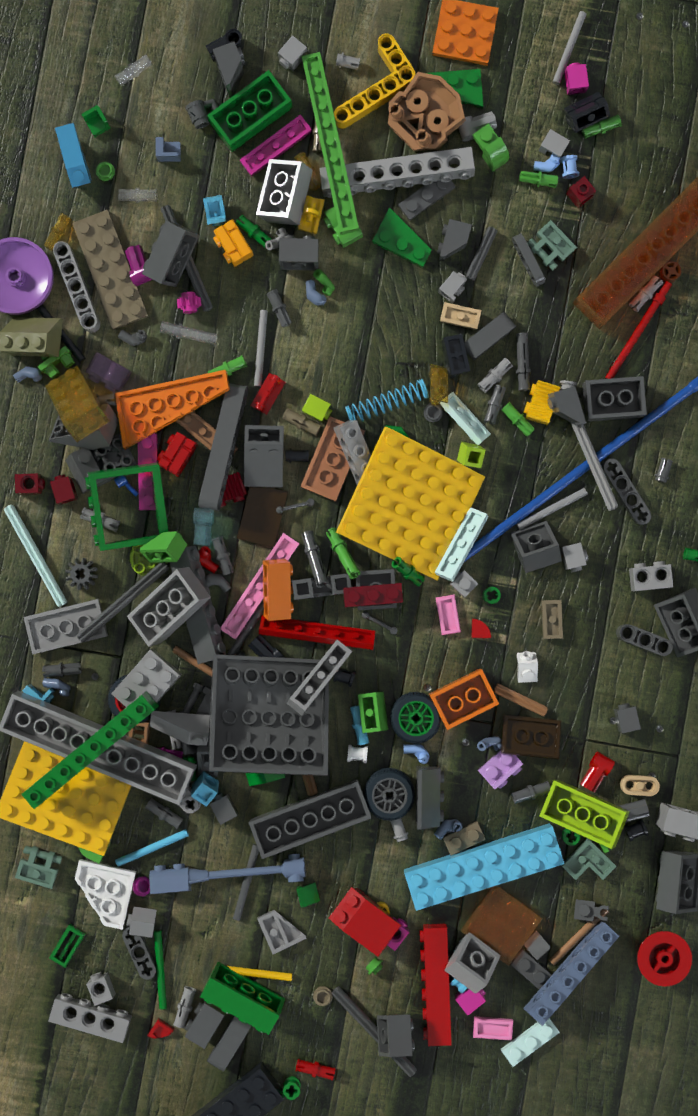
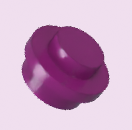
[132,877,150,896]

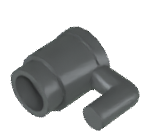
[185,99,218,129]

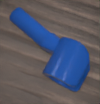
[114,476,139,496]

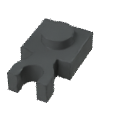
[574,899,609,922]

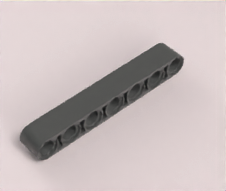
[198,383,248,511]

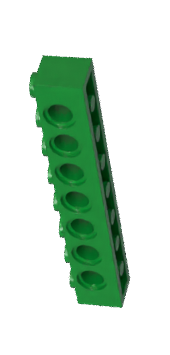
[21,691,159,809]

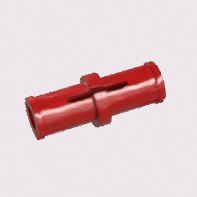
[295,1059,336,1081]

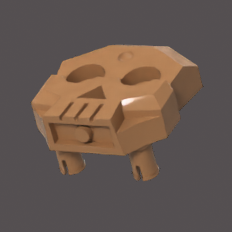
[388,72,466,153]

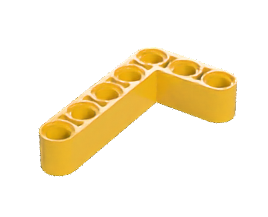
[334,33,415,129]

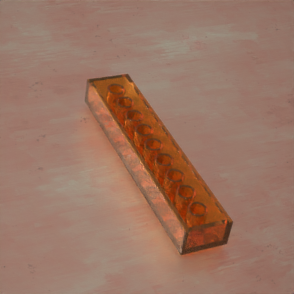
[573,177,698,330]

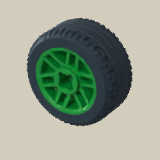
[390,692,441,744]

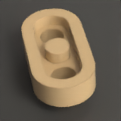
[620,775,660,796]

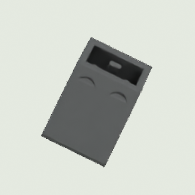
[49,403,119,449]
[244,425,284,488]
[65,433,137,494]

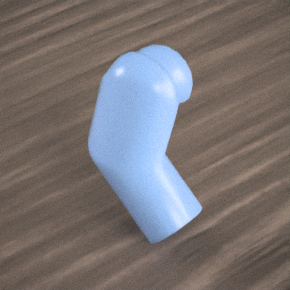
[533,154,561,173]

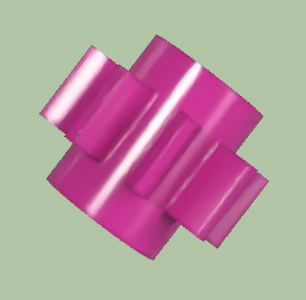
[177,292,201,314]

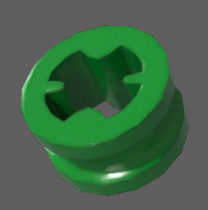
[482,587,501,604]
[562,828,580,846]

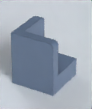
[156,137,181,162]

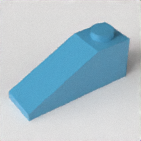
[55,123,92,188]

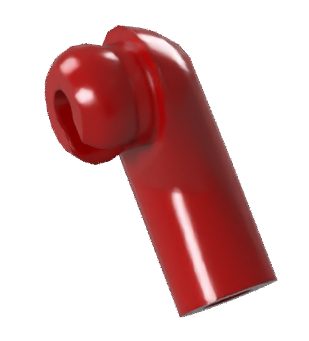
[198,546,219,574]

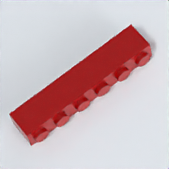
[419,924,451,1046]

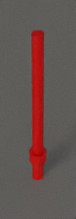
[605,281,672,379]

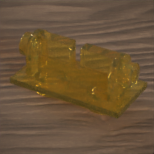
[429,364,448,406]

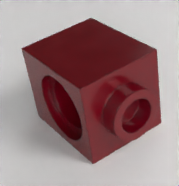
[567,176,596,208]
[15,473,45,495]
[50,474,78,505]

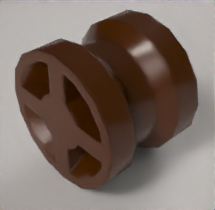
[659,261,681,283]

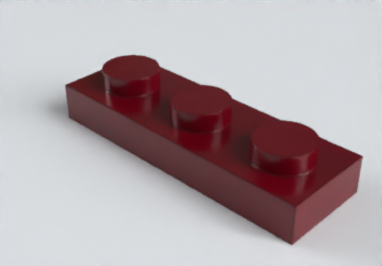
[343,583,403,607]

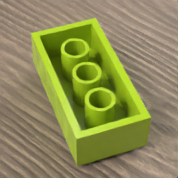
[539,780,630,849]

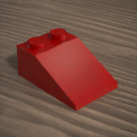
[328,887,402,957]

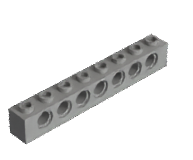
[319,147,475,198]

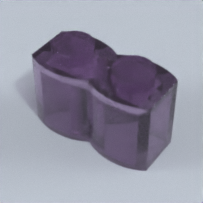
[85,352,132,393]

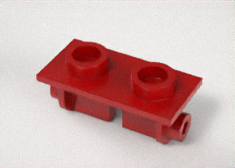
[250,373,286,415]

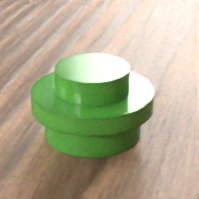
[96,162,115,181]
[366,957,383,975]

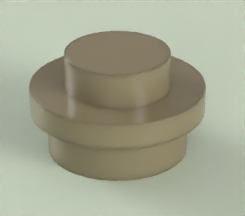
[313,986,333,1006]

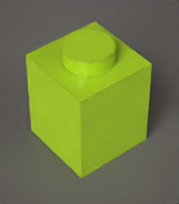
[302,394,333,423]
[457,442,486,468]

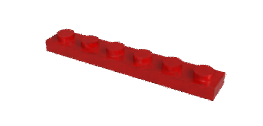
[259,615,375,650]

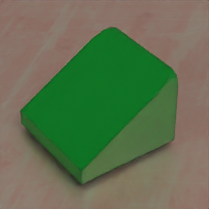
[296,882,320,908]

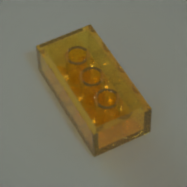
[45,366,110,442]

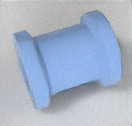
[560,155,579,179]

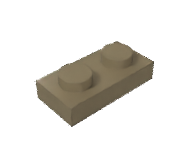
[541,600,563,639]
[443,821,486,855]

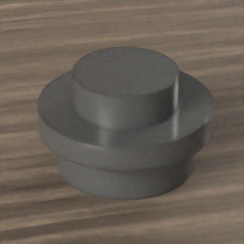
[423,403,443,422]

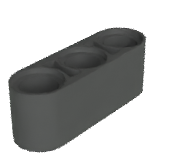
[464,312,517,361]
[616,624,673,656]
[207,1016,251,1072]

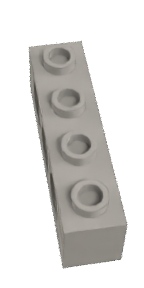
[333,420,371,485]
[287,640,352,716]
[48,993,132,1043]

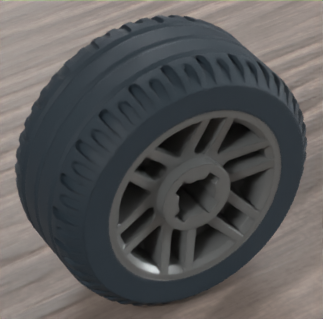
[364,768,415,821]

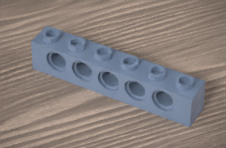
[523,921,619,1026]

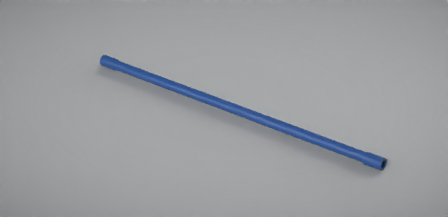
[464,377,698,562]

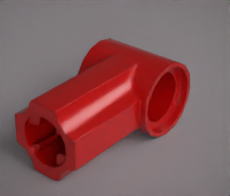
[580,751,615,793]

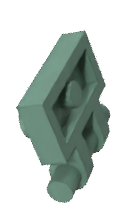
[527,220,577,271]
[15,846,63,889]

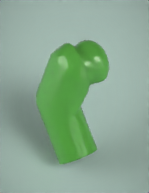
[313,269,335,296]

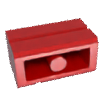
[157,432,198,477]

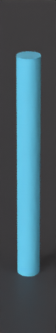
[115,829,189,867]

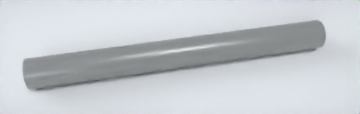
[552,11,587,85]
[254,310,268,387]
[517,488,588,530]

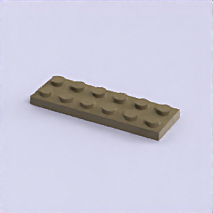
[72,210,149,330]

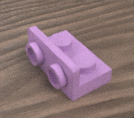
[478,750,523,789]

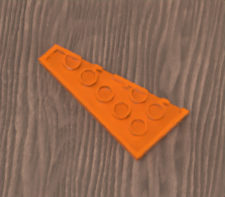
[115,370,230,450]

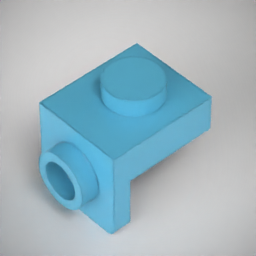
[203,195,226,226]
[22,684,55,703]

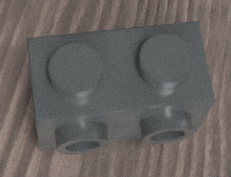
[184,1001,225,1049]

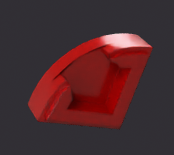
[471,619,491,638]
[147,1018,174,1039]

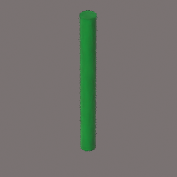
[154,930,167,1010]

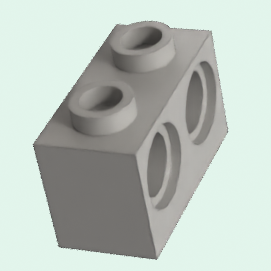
[629,561,673,591]

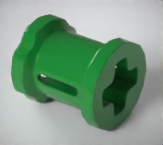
[283,1076,301,1100]

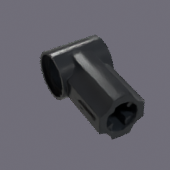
[205,29,244,62]
[248,634,286,658]

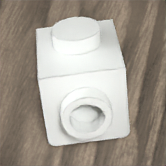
[517,651,538,683]

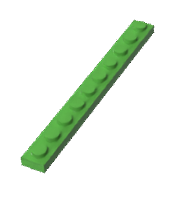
[302,52,359,235]

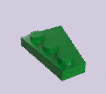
[427,69,483,109]
[372,207,432,268]

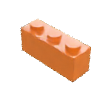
[263,559,294,621]

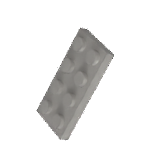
[24,599,108,655]

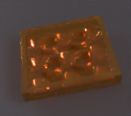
[461,885,542,966]

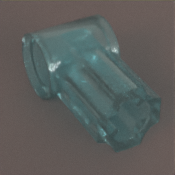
[193,508,214,546]

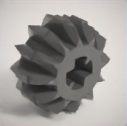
[65,558,99,590]

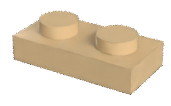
[440,302,482,330]

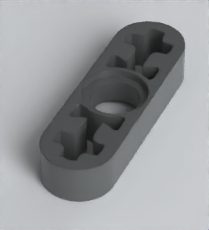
[512,233,546,287]
[122,926,157,980]

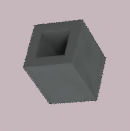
[614,703,641,733]
[209,792,239,825]

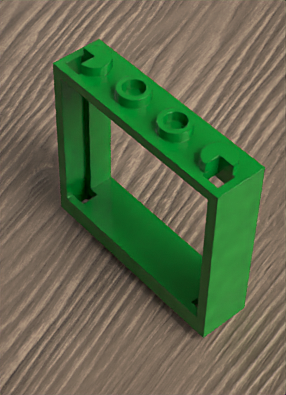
[85,463,168,551]

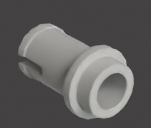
[336,52,360,71]
[390,818,408,842]

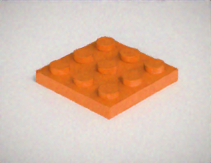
[432,0,499,66]

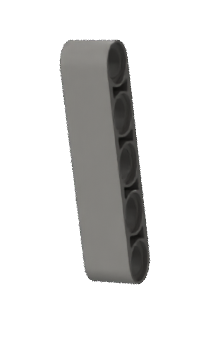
[53,241,100,333]

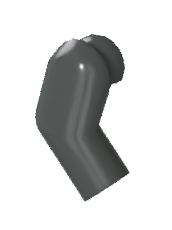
[118,330,147,346]

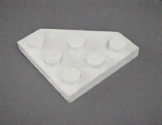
[75,859,137,930]

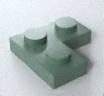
[561,838,616,880]

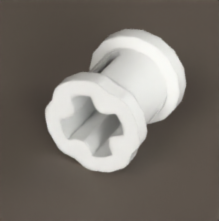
[347,745,368,763]

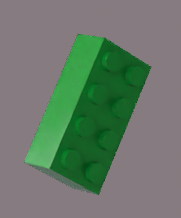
[207,70,293,152]
[200,962,285,1035]

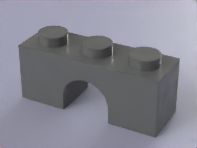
[292,574,351,600]

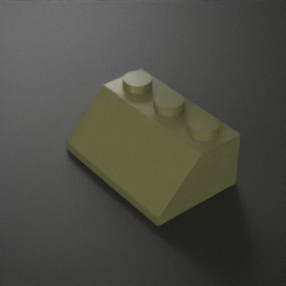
[0,317,63,357]

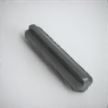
[466,226,497,281]

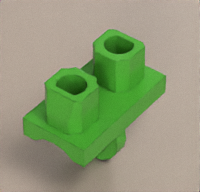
[38,346,75,379]

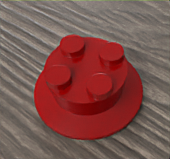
[637,931,692,987]

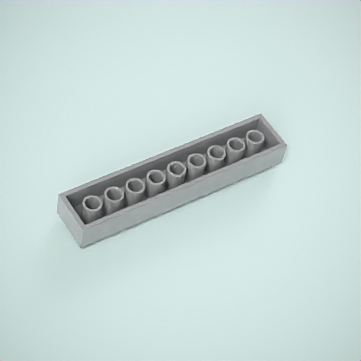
[0,691,197,805]

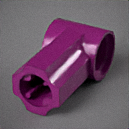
[125,245,153,287]

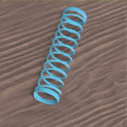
[345,379,429,422]

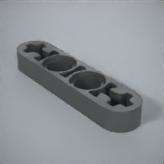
[602,459,651,525]

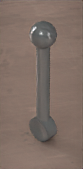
[276,498,314,514]
[362,611,398,634]

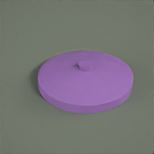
[0,237,54,315]

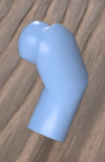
[404,744,430,764]

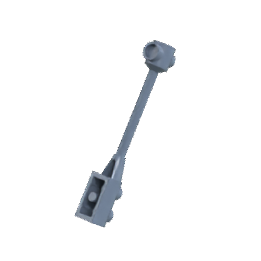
[149,854,306,894]

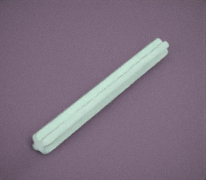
[4,505,67,607]

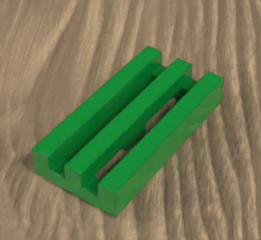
[49,924,86,968]

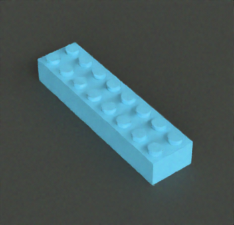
[404,823,564,911]

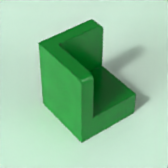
[81,105,111,138]

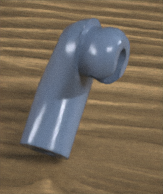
[13,366,43,383]
[477,737,502,751]

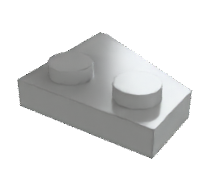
[257,910,307,954]

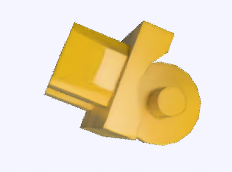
[298,195,325,234]

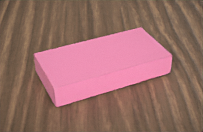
[435,594,461,635]
[473,1016,513,1040]

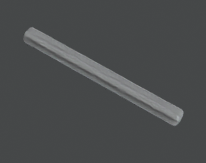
[571,423,618,511]

